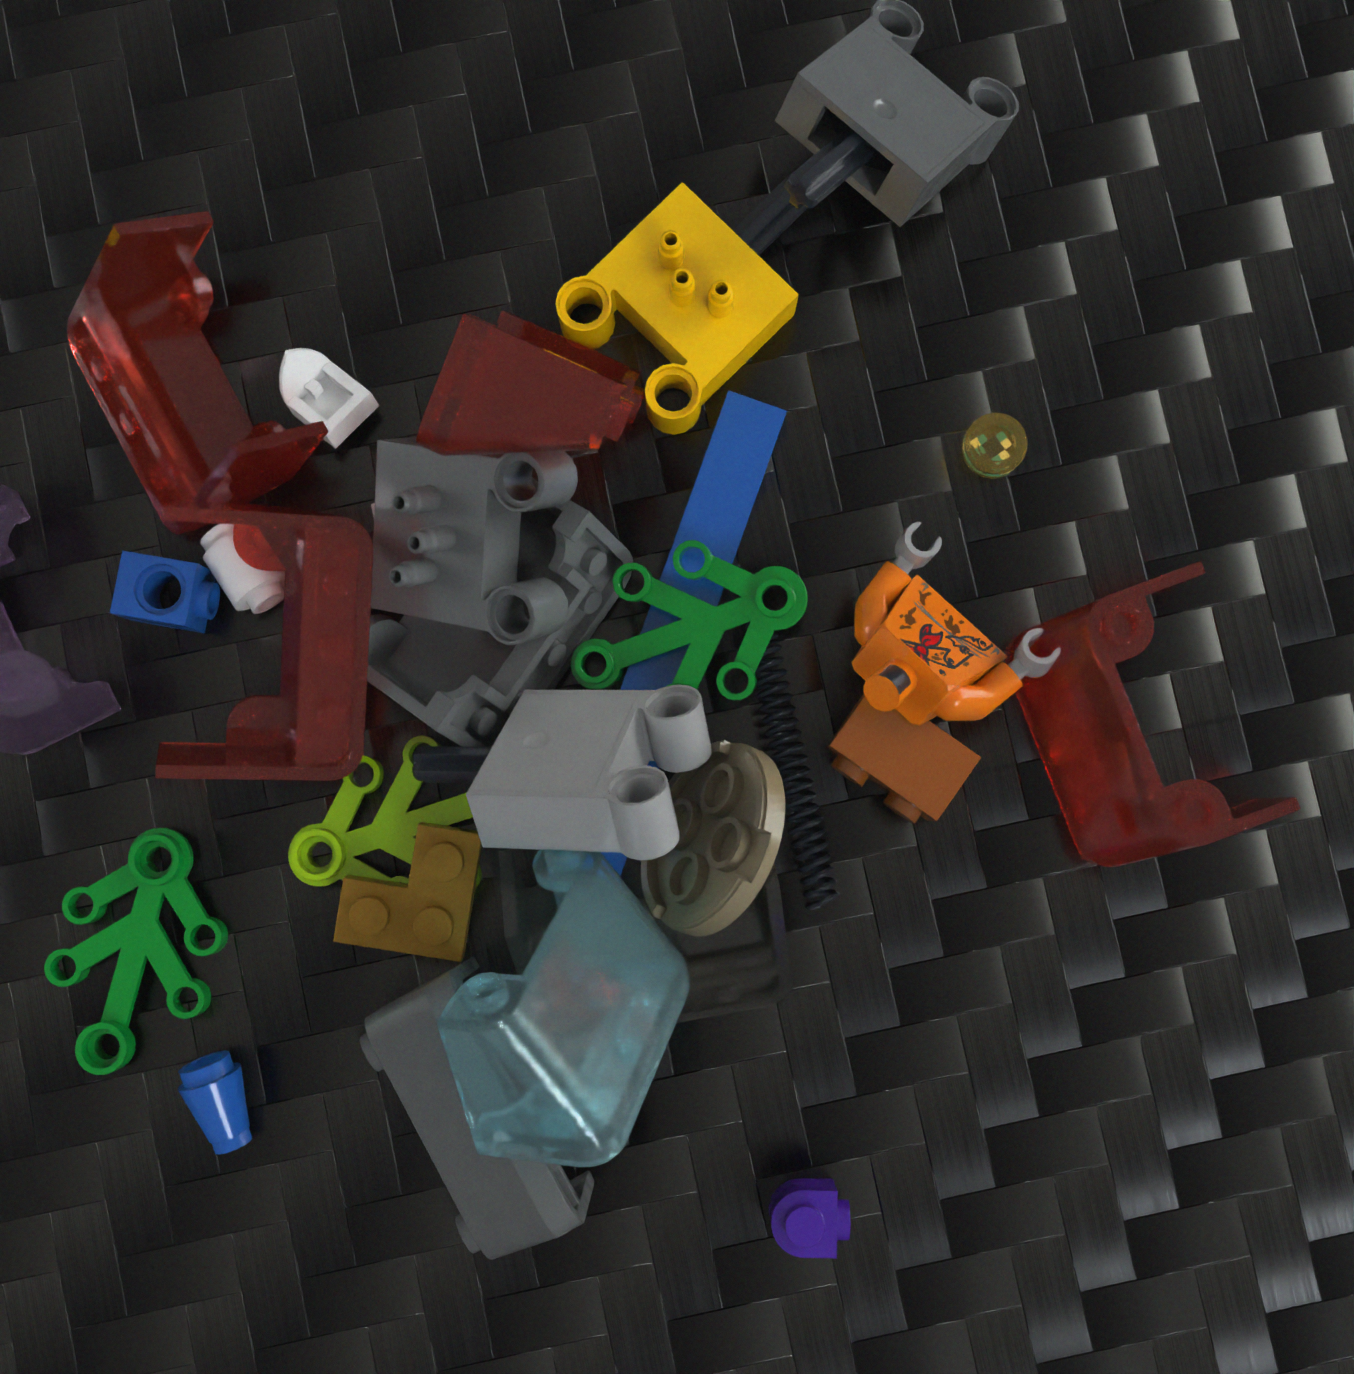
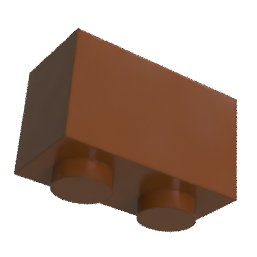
[825,693,981,824]

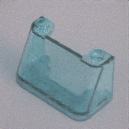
[437,850,690,1167]

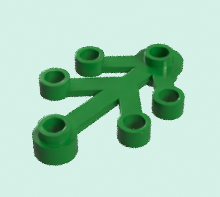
[571,540,808,700]
[44,828,228,1075]

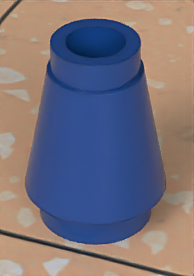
[177,1050,253,1154]

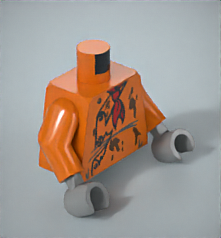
[851,522,1061,726]

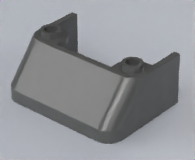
[360,956,595,1260]

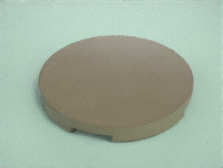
[641,740,785,937]

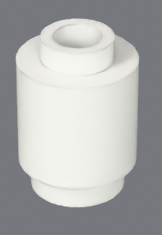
[200,516,291,614]

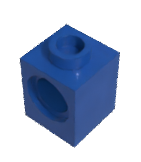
[110,550,220,633]

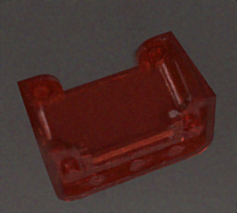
[416,311,645,457]

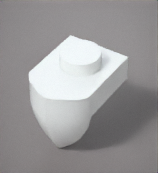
[279,348,379,449]

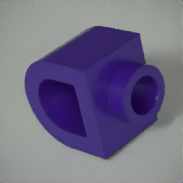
[769,1178,851,1259]

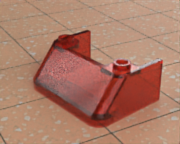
[67,211,329,534]
[155,499,373,781]
[1005,561,1301,867]

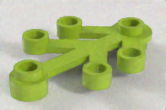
[288,736,482,887]

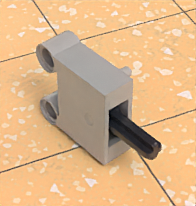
[412,684,712,863]

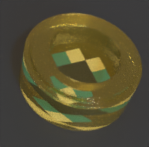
[962,413,1028,479]

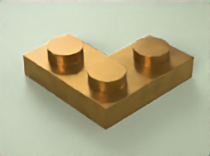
[333,822,482,962]

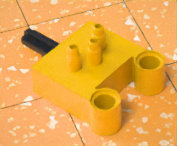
[555,177,808,435]

